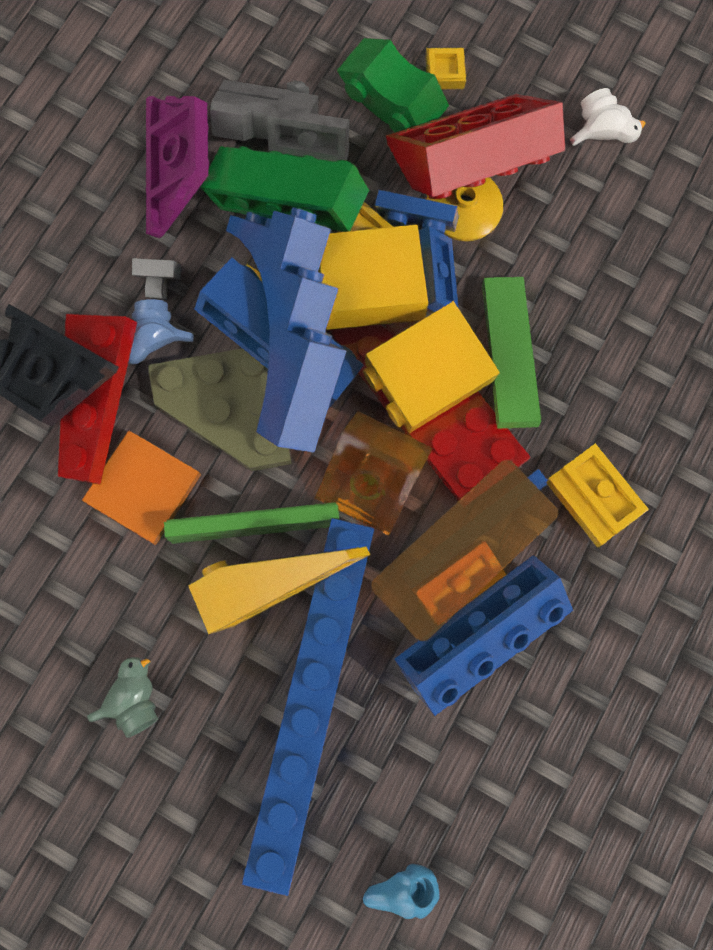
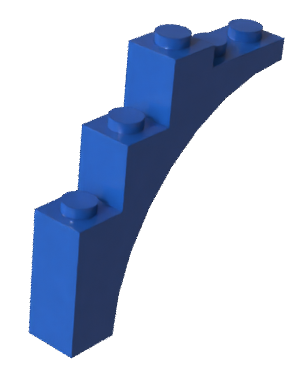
[226,207,346,452]

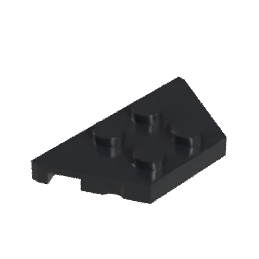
[0,304,119,426]

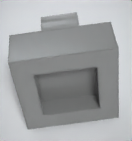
[132,258,181,299]

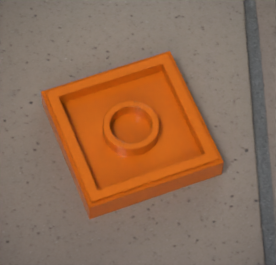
[82,430,201,545]

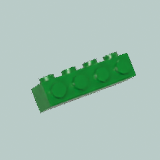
[200,146,369,232]

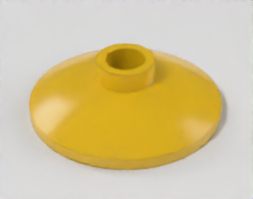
[427,177,503,241]

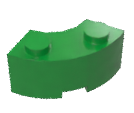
[337,38,449,133]

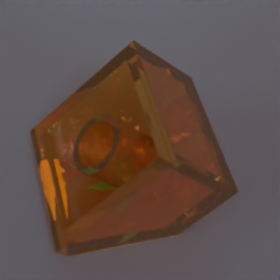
[315,411,433,535]

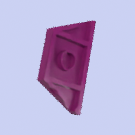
[146,96,209,238]

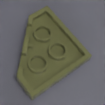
[148,348,292,471]

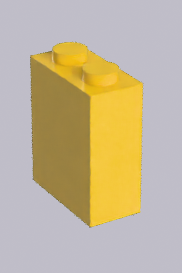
[318,225,428,330]
[363,301,500,433]

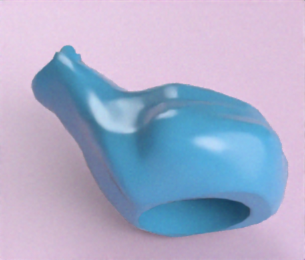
[363,864,440,919]

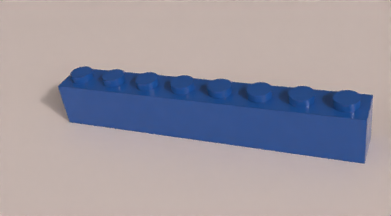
[242,518,374,896]

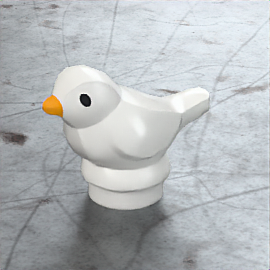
[570,88,646,146]

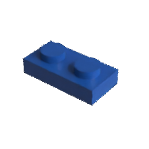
[375,190,459,234]
[419,226,459,312]

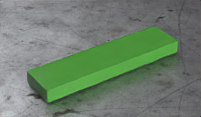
[482,277,541,429]
[164,502,339,544]

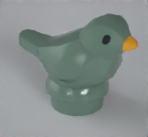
[87,657,158,738]

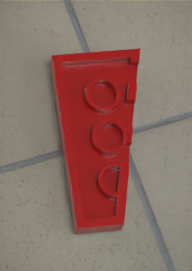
[58,314,137,485]

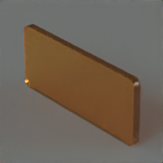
[371,460,558,641]

